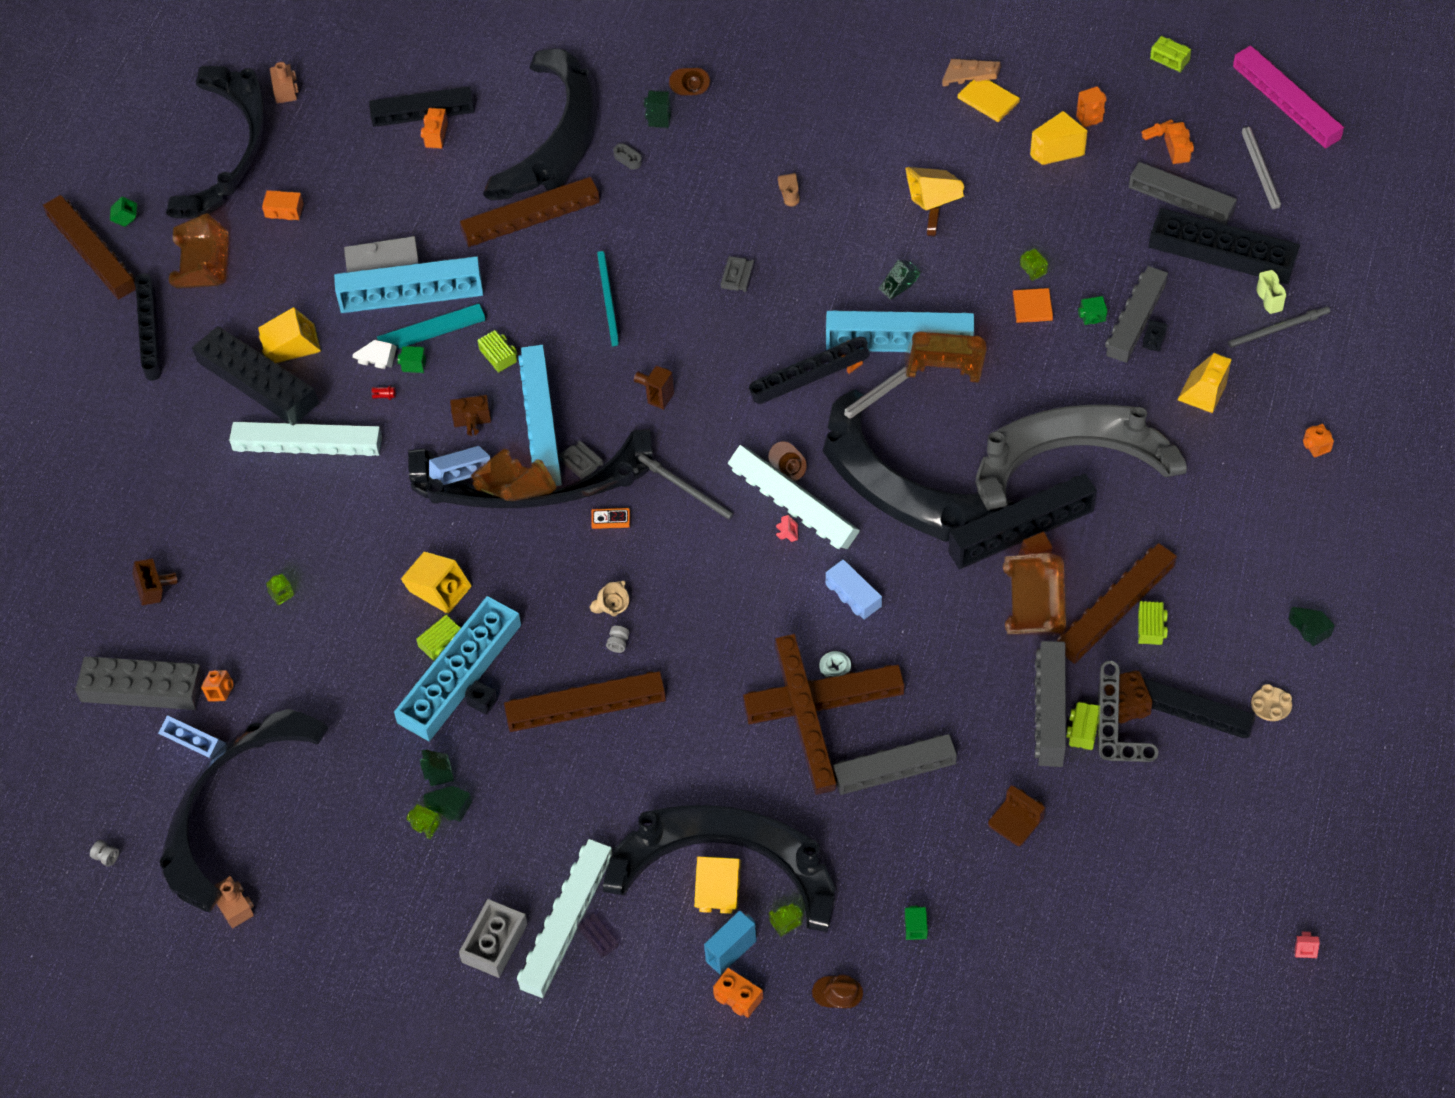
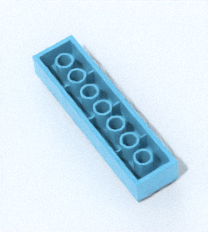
[334,257,483,313]
[826,310,974,353]
[518,345,562,488]
[394,596,521,741]

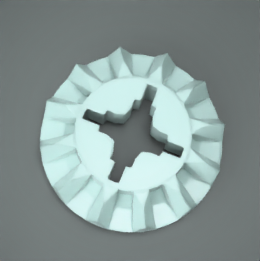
[819,651,851,677]

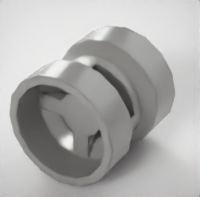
[606,626,630,653]
[90,840,119,867]

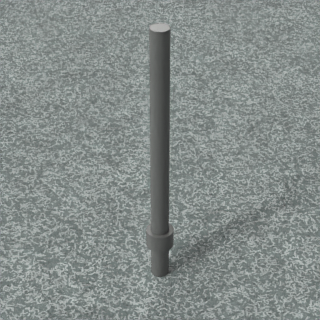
[1228,306,1330,348]
[638,454,733,520]

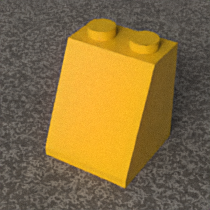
[1030,111,1087,165]
[905,167,964,211]
[259,307,321,363]
[1178,353,1232,413]
[401,552,472,614]
[694,857,741,914]

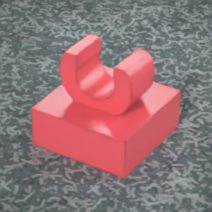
[776,515,798,542]
[1295,931,1319,958]

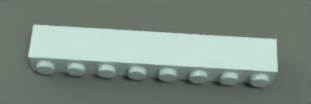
[229,422,382,456]
[728,445,860,549]
[517,839,613,998]

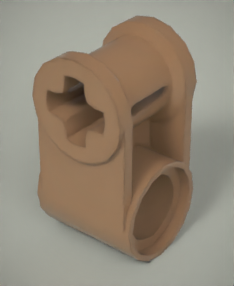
[778,173,799,206]

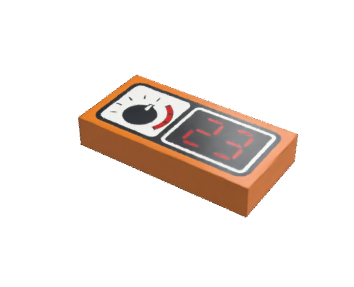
[591,508,630,529]

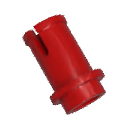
[372,385,396,400]

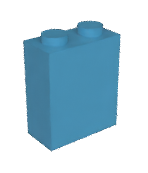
[704,911,756,975]

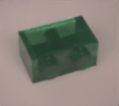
[644,90,671,128]

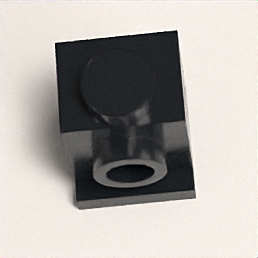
[1142,320,1168,352]

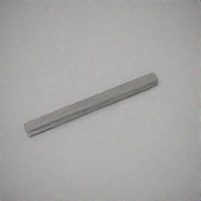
[1242,127,1281,209]
[844,363,917,418]

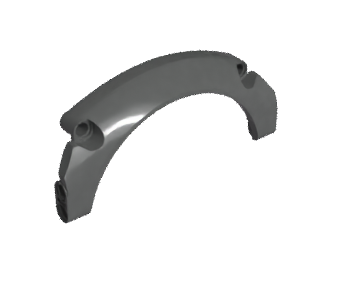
[975,405,1187,510]

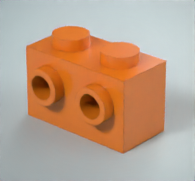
[1076,86,1106,128]
[421,108,448,148]
[1164,122,1194,164]
[262,190,304,220]
[713,968,763,1018]

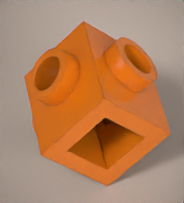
[1303,424,1334,458]
[201,670,234,702]

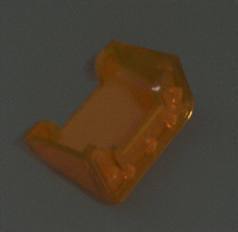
[169,213,229,288]
[905,332,987,382]
[471,449,557,501]
[1003,553,1066,635]

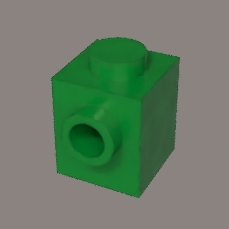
[110,196,137,227]
[1078,296,1107,325]
[398,346,426,373]
[904,906,927,940]

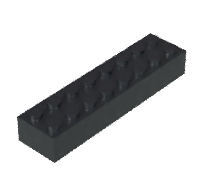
[1148,208,1300,284]
[192,326,319,426]
[948,474,1097,570]

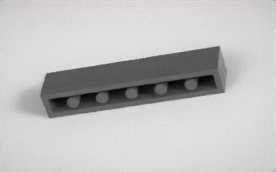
[1129,162,1237,225]
[1105,266,1168,363]
[833,734,957,795]

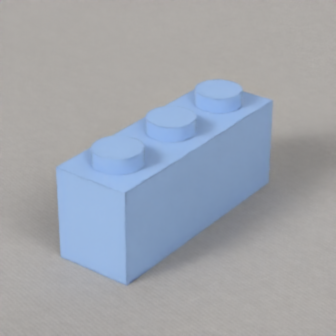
[429,446,490,485]
[825,560,882,620]
[158,715,226,759]

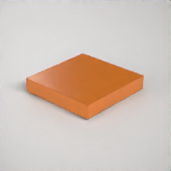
[1013,288,1053,323]

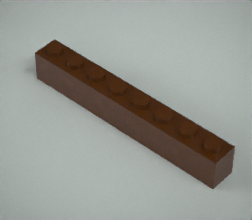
[459,177,600,247]
[43,195,136,300]
[1057,543,1177,664]
[775,634,836,795]
[743,665,904,725]
[504,671,666,732]

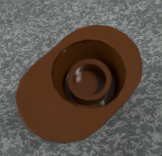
[669,68,710,95]
[768,441,807,481]
[812,974,863,1009]

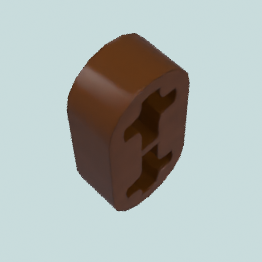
[927,207,939,237]

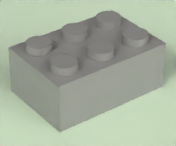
[459,899,528,978]

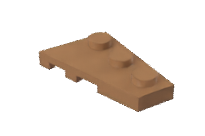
[942,59,1001,86]

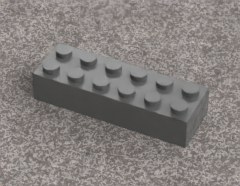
[1034,641,1066,767]
[75,656,204,710]

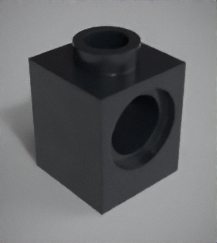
[465,680,498,715]

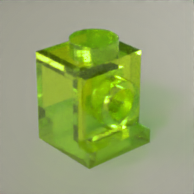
[1020,249,1048,281]
[266,574,294,605]
[406,804,440,839]
[769,903,803,937]

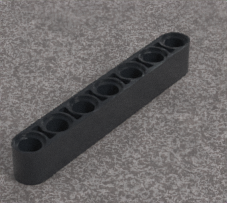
[135,273,161,381]
[749,337,870,404]
[1143,678,1256,738]

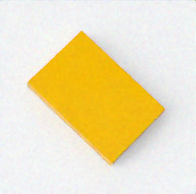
[958,79,1020,122]

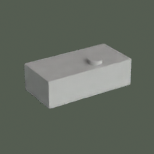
[344,236,419,273]

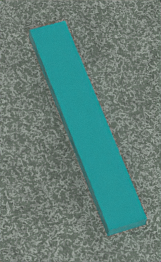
[597,251,619,347]
[377,304,485,349]

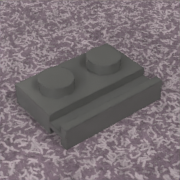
[721,256,754,292]
[559,441,603,479]

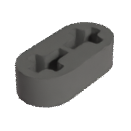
[613,144,642,170]

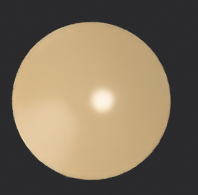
[1251,684,1292,721]

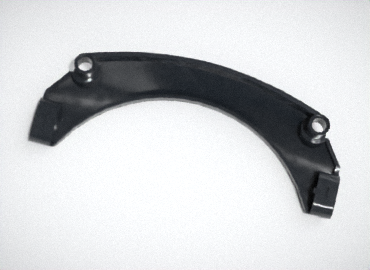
[408,428,653,508]

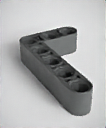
[1097,661,1158,762]

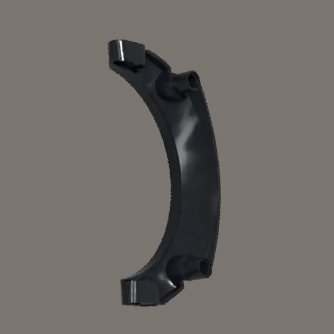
[483,49,598,201]
[166,66,264,219]
[822,389,1013,542]
[160,709,328,913]
[603,805,835,932]

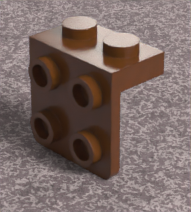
[1104,670,1152,723]
[988,785,1045,846]

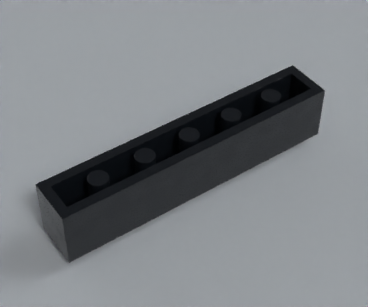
[369,86,474,127]

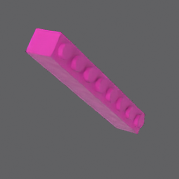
[1233,46,1344,149]

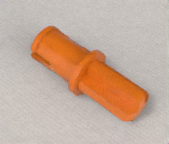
[1141,119,1174,140]

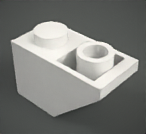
[352,340,397,369]

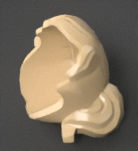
[590,581,629,616]

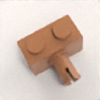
[270,62,299,104]
[214,876,254,928]

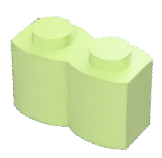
[1257,270,1286,314]

